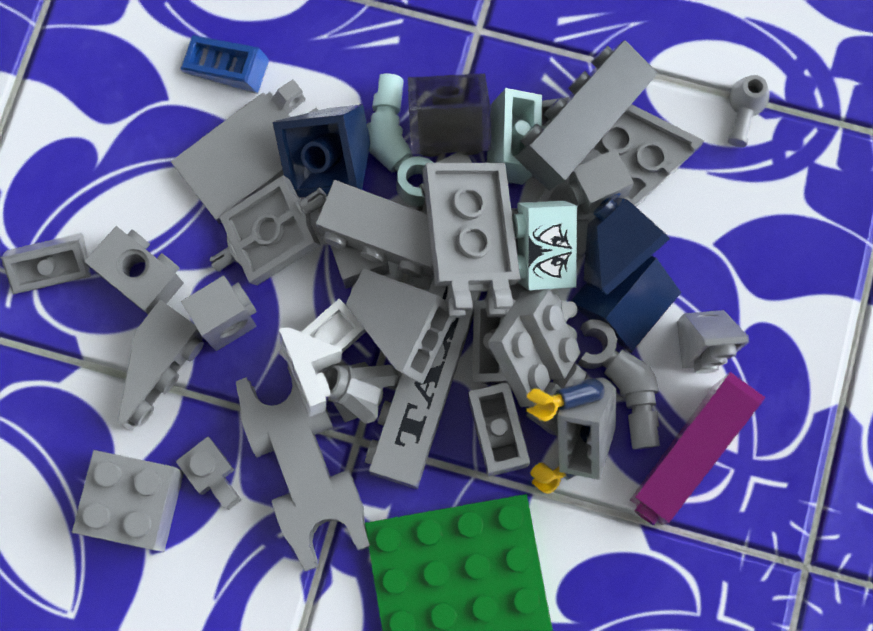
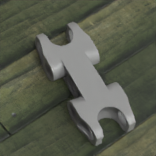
[235,362,370,572]

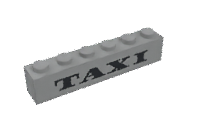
[365,272,482,489]

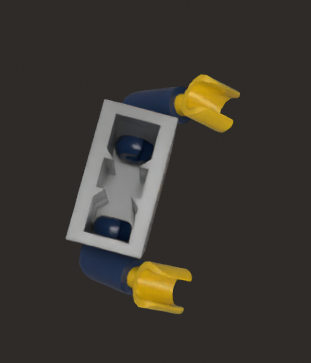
[527,378,616,494]

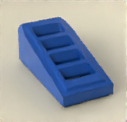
[180,35,269,93]

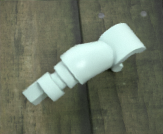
[367,74,433,207]

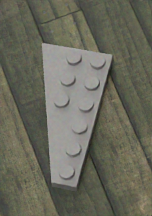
[509,104,704,300]

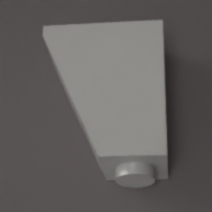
[346,268,454,384]

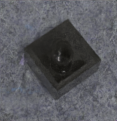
[408,73,491,157]

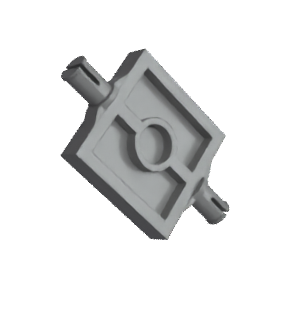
[210,175,326,285]

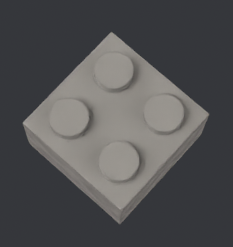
[72,450,184,552]

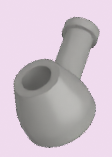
[728,75,770,147]

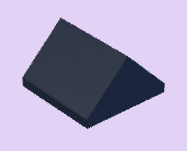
[571,256,681,353]

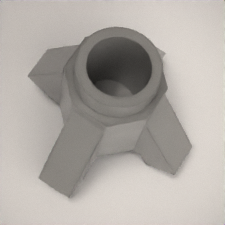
[324,362,398,424]

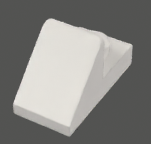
[279,299,366,374]
[279,327,342,417]

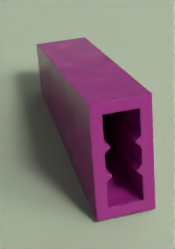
[630,372,766,526]

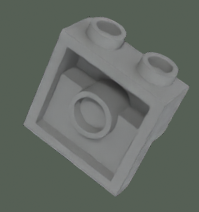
[488,289,580,407]

